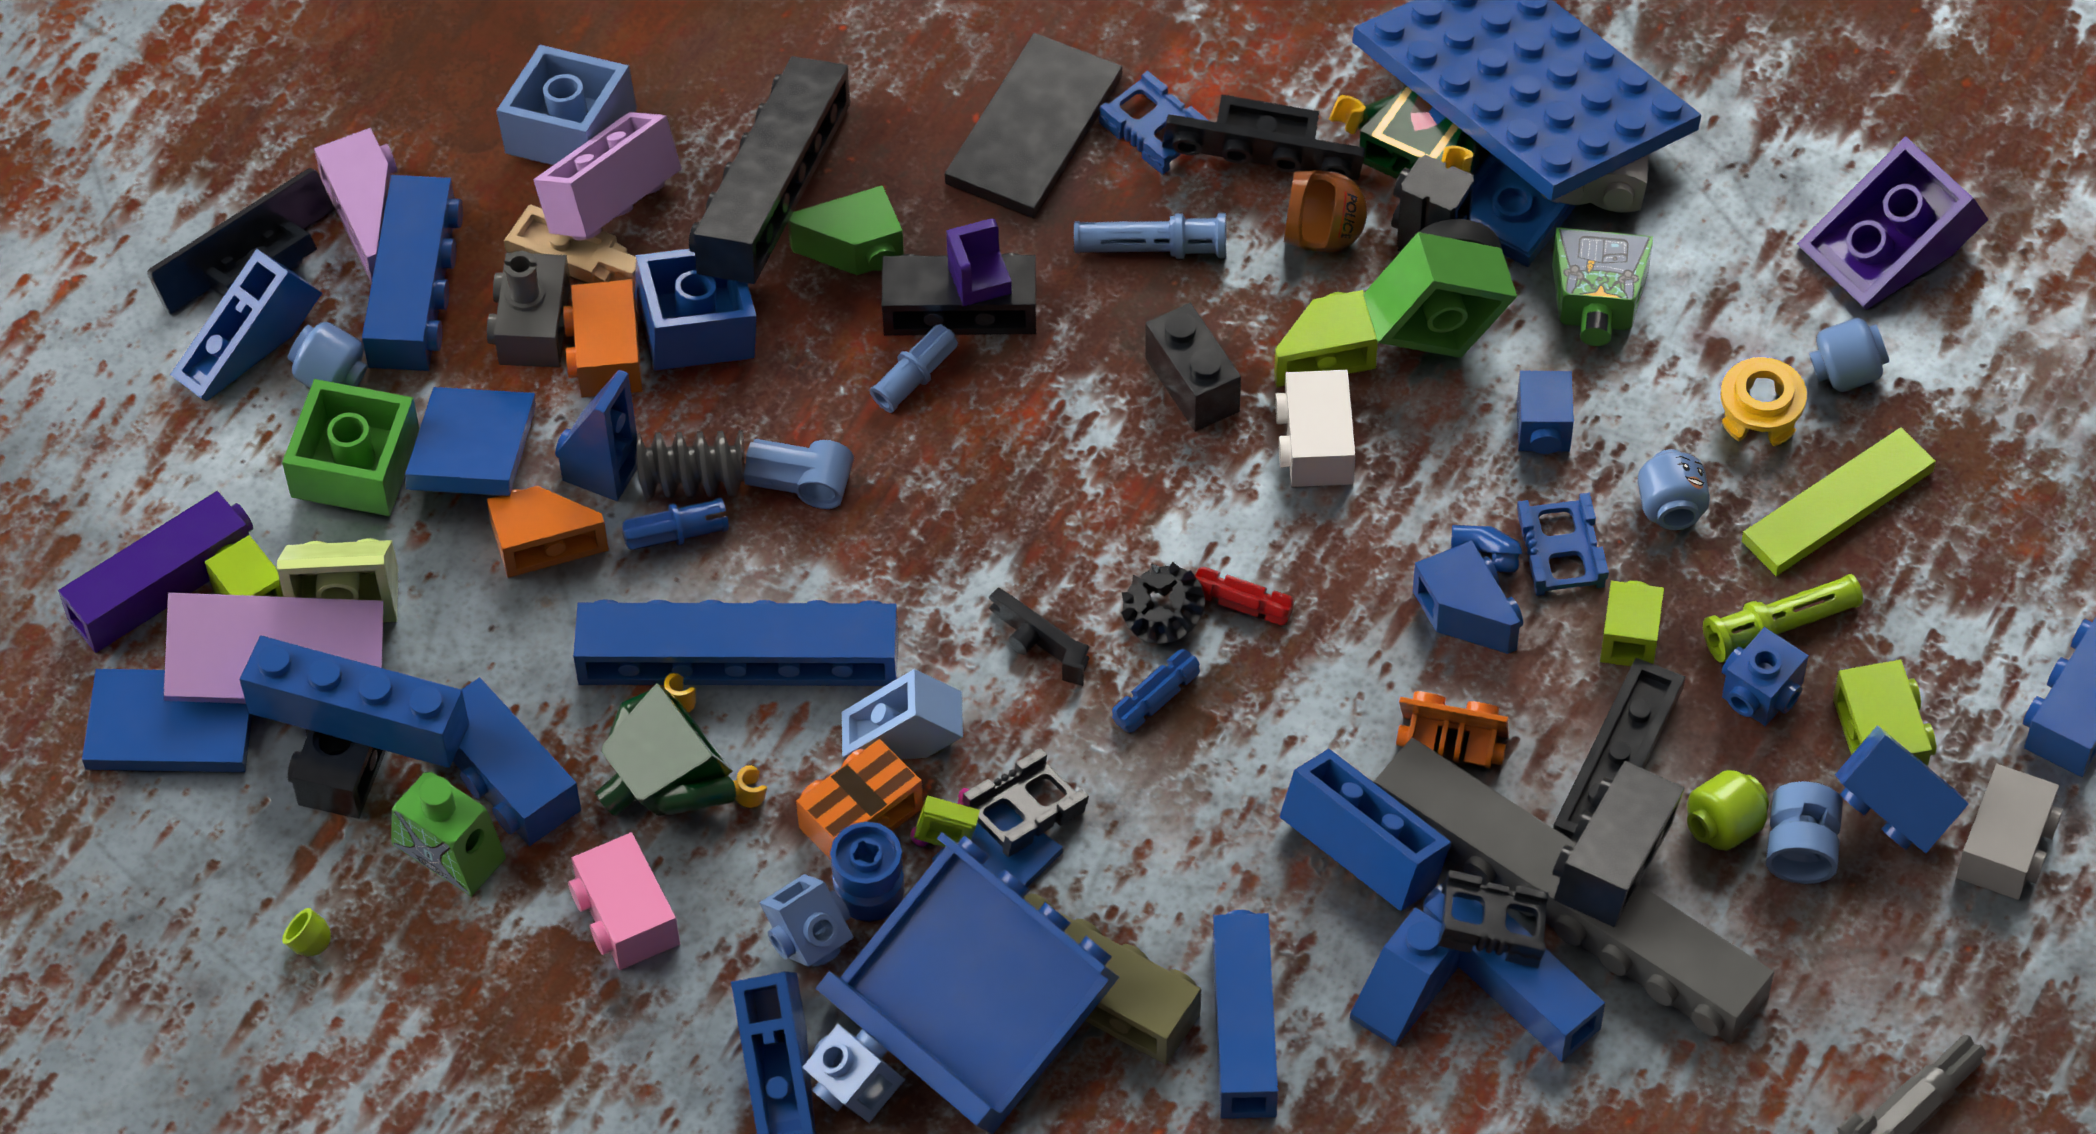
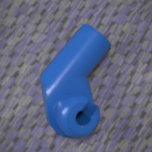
[1451,525,1522,572]

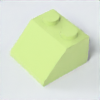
[277,538,398,622]

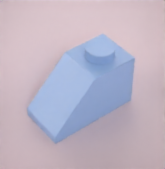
[842,669,963,759]

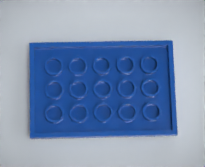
[1352,0,1702,201]

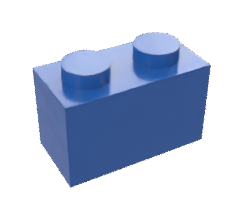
[1835,725,1969,853]

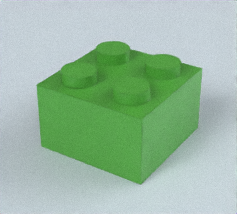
[1363,232,1517,358]
[282,379,420,516]

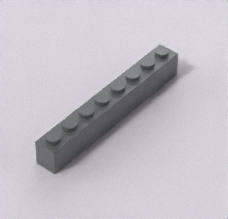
[1373,737,1774,1044]

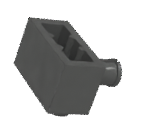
[487,251,571,367]

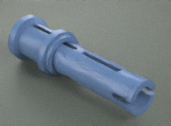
[1074,213,1227,259]

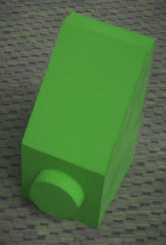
[788,185,904,275]

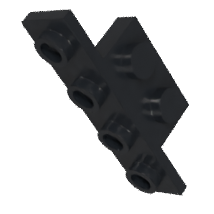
[1162,94,1365,181]
[147,168,335,314]

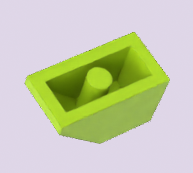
[1274,290,1378,387]

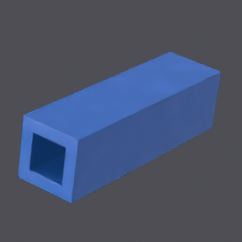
[1423,883,1605,1062]
[1213,910,1278,1119]

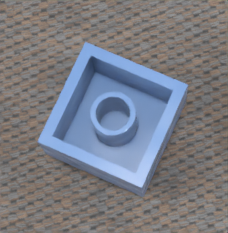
[496,45,637,165]

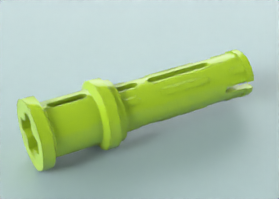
[1703,574,1863,662]

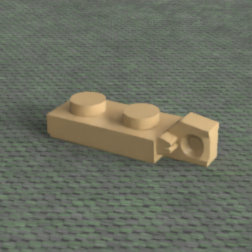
[504,204,636,292]

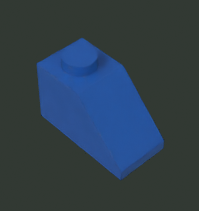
[1350,907,1460,1047]

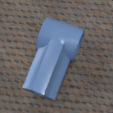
[744,439,854,509]

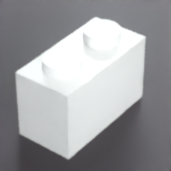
[1275,370,1355,487]

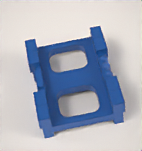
[1099,71,1209,175]
[1517,492,1609,596]

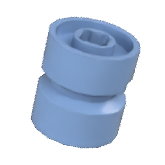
[1766,781,1843,884]

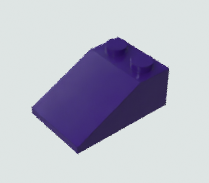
[1797,136,1989,310]

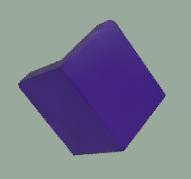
[946,218,1012,306]

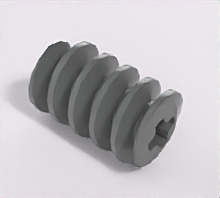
[637,430,745,499]

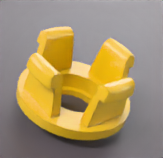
[1720,357,1807,446]

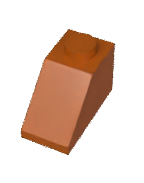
[487,486,609,578]

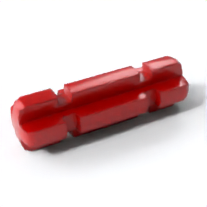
[1195,567,1294,625]

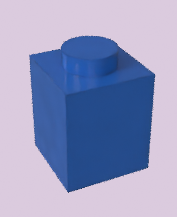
[1517,370,1574,454]

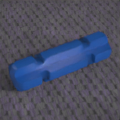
[1112,649,1200,733]

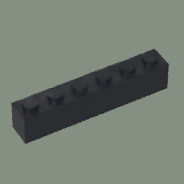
[689,56,850,284]

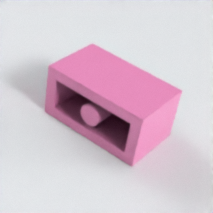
[568,832,680,970]

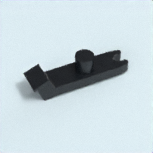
[989,588,1090,686]

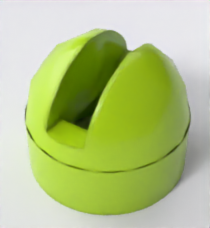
[282,908,331,957]

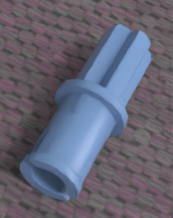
[869,324,958,413]

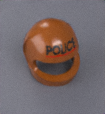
[1284,170,1367,252]

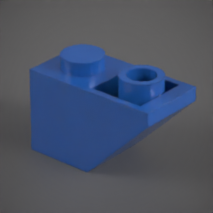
[1413,541,1523,654]

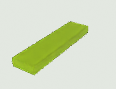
[1741,427,1936,576]

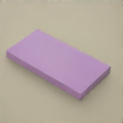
[164,593,383,704]

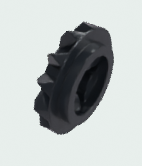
[1121,562,1205,644]

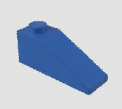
[170,249,322,402]
[555,370,637,502]
[731,972,816,1134]

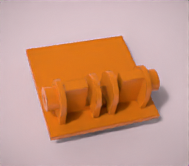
[1396,691,1510,769]

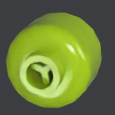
[1687,770,1769,851]

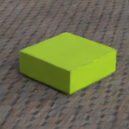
[914,795,980,847]

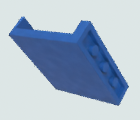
[815,832,1120,1134]

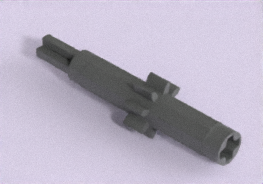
[1837,1035,1986,1134]

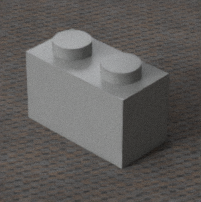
[1956,763,2063,900]

